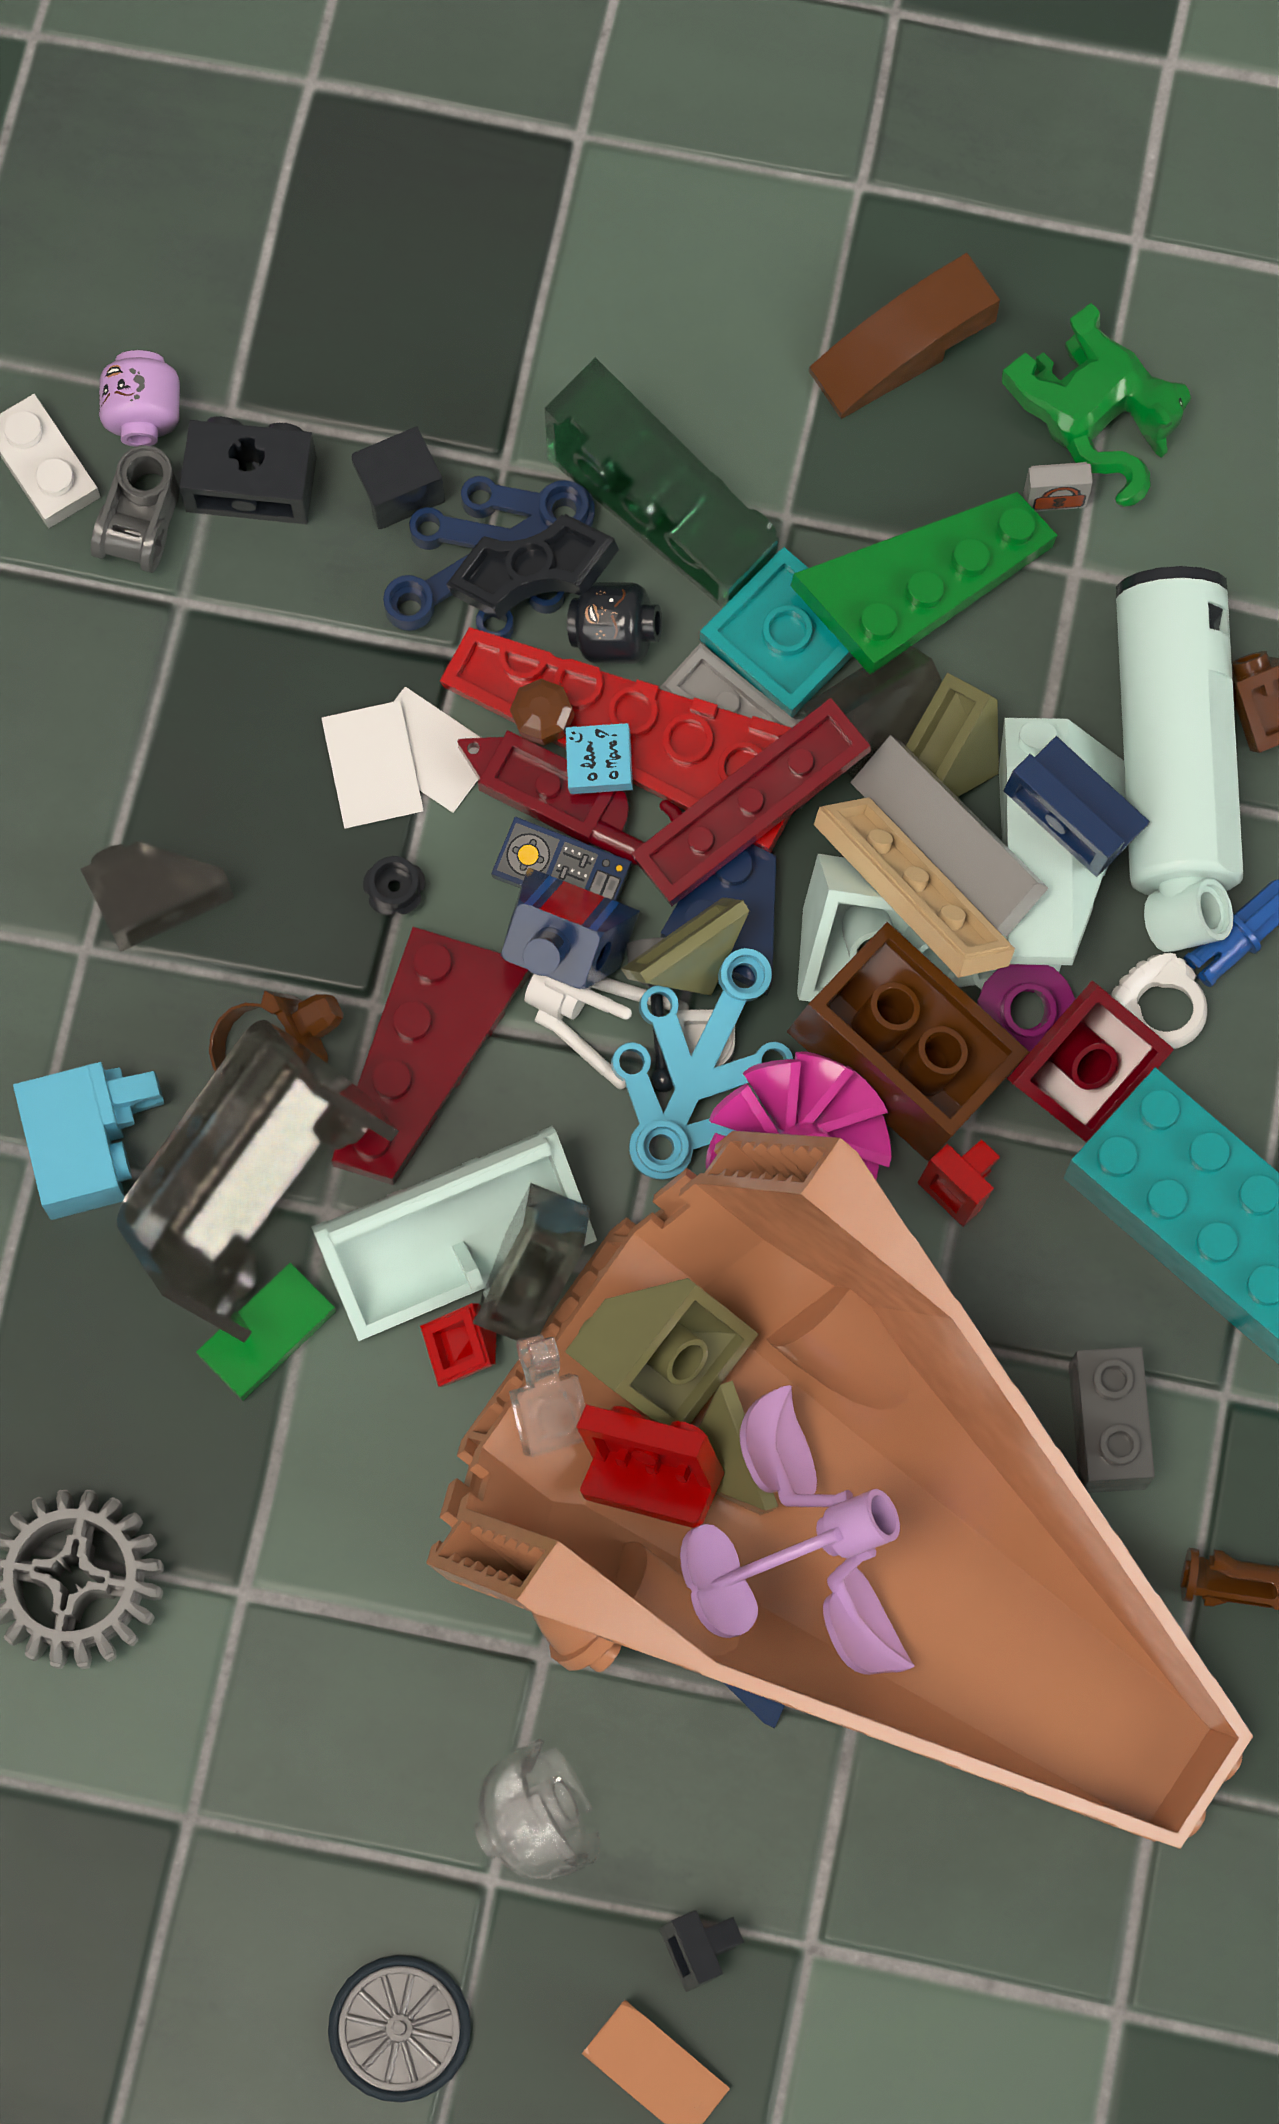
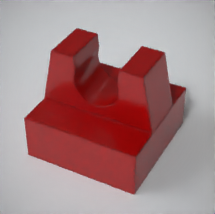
[917,1139,1000,1227]

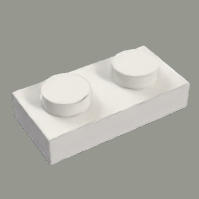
[0,394,101,529]

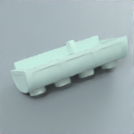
[311,1126,597,1341]

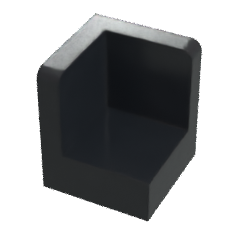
[351,426,445,529]

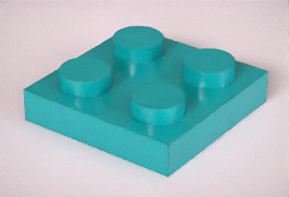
[699,547,853,718]

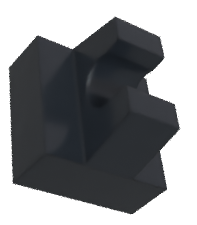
[659,1910,744,1992]

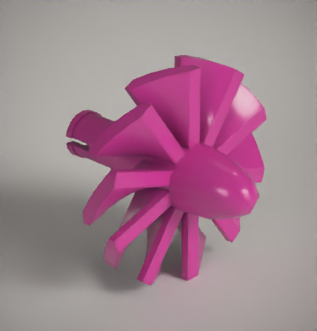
[705,1051,891,1180]

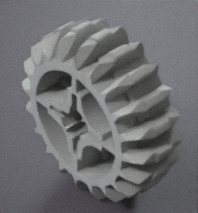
[0,1490,164,1669]

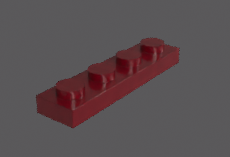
[631,698,871,907]

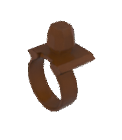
[209,990,343,1093]

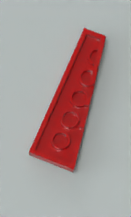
[440,627,792,853]

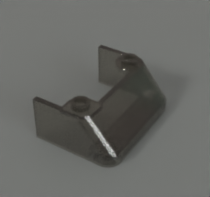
[117,1020,399,1343]

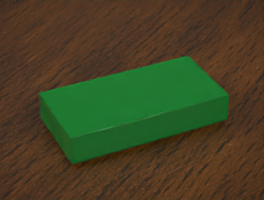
[196,1263,336,1401]

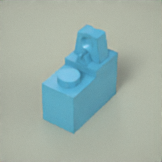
[13,1062,164,1220]

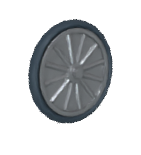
[328,1955,471,2103]

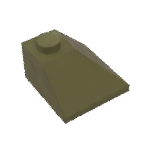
[565,1278,759,1425]

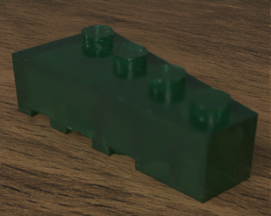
[544,357,779,608]

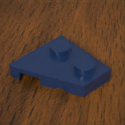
[660,844,776,996]

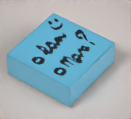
[566,723,633,794]

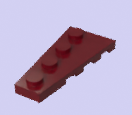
[331,927,532,1185]

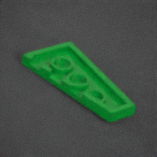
[790,492,1058,675]

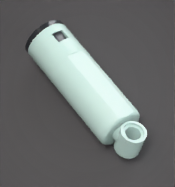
[1116,566,1243,952]

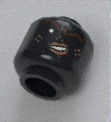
[567,582,662,664]

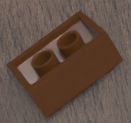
[787,922,1029,1161]

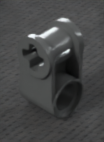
[91,445,180,573]

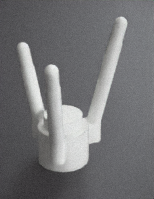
[524,974,689,1089]

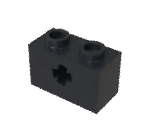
[180,416,317,524]

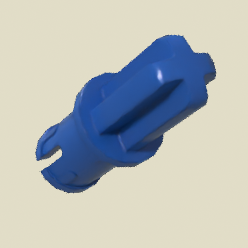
[1183,879,1279,987]

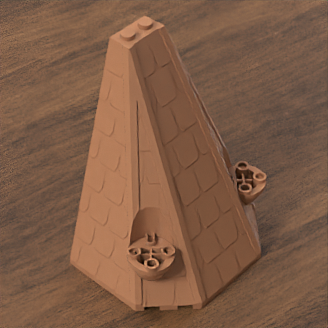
[426,1131,1253,1849]

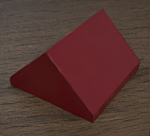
[1007,980,1174,1143]

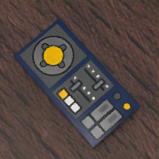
[491,817,632,902]

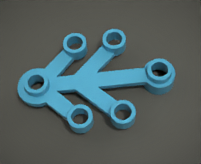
[611,948,793,1180]

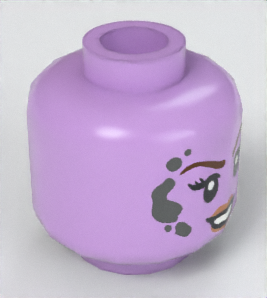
[99,350,180,447]

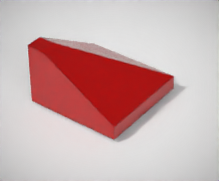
[420,1303,497,1387]

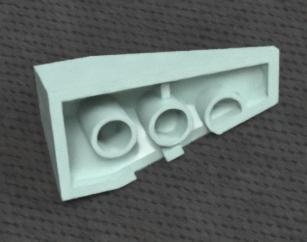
[999,718,1126,965]
[797,854,1061,1002]

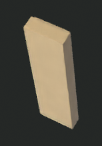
[814,797,1015,978]

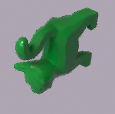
[1002,303,1191,507]

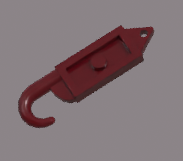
[457,730,682,866]

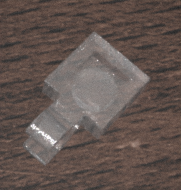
[509,1334,585,1457]

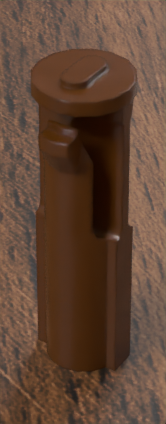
[1180,1547,1279,1610]

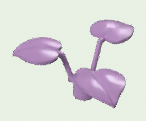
[680,1385,915,1675]

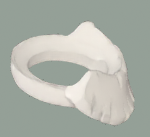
[1111,953,1207,1049]

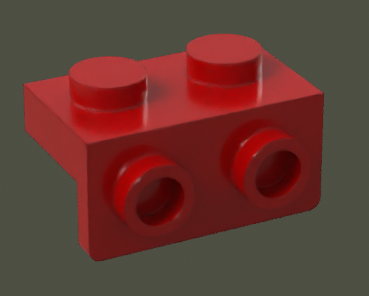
[576,1404,725,1528]

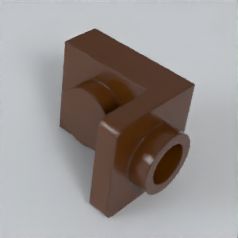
[1231,651,1279,753]

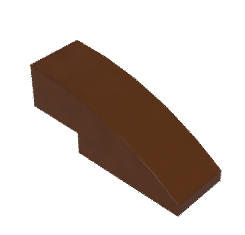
[809,253,1000,419]

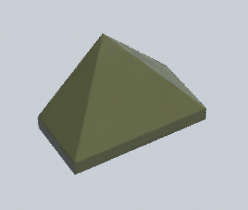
[906,673,999,797]
[621,897,749,996]
[698,1381,778,1515]

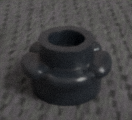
[363,856,426,916]

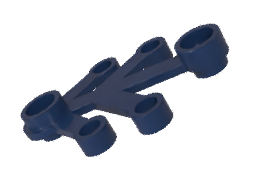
[383,476,595,639]

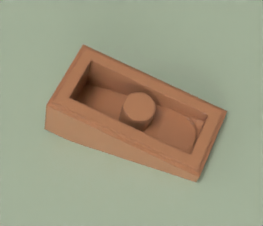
[582,2000,730,2124]

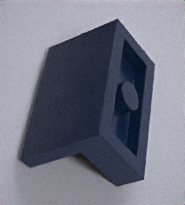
[1003,736,1150,877]

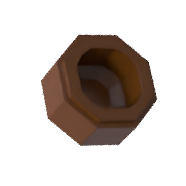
[510,679,575,746]

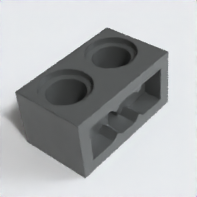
[1068,1347,1155,1493]

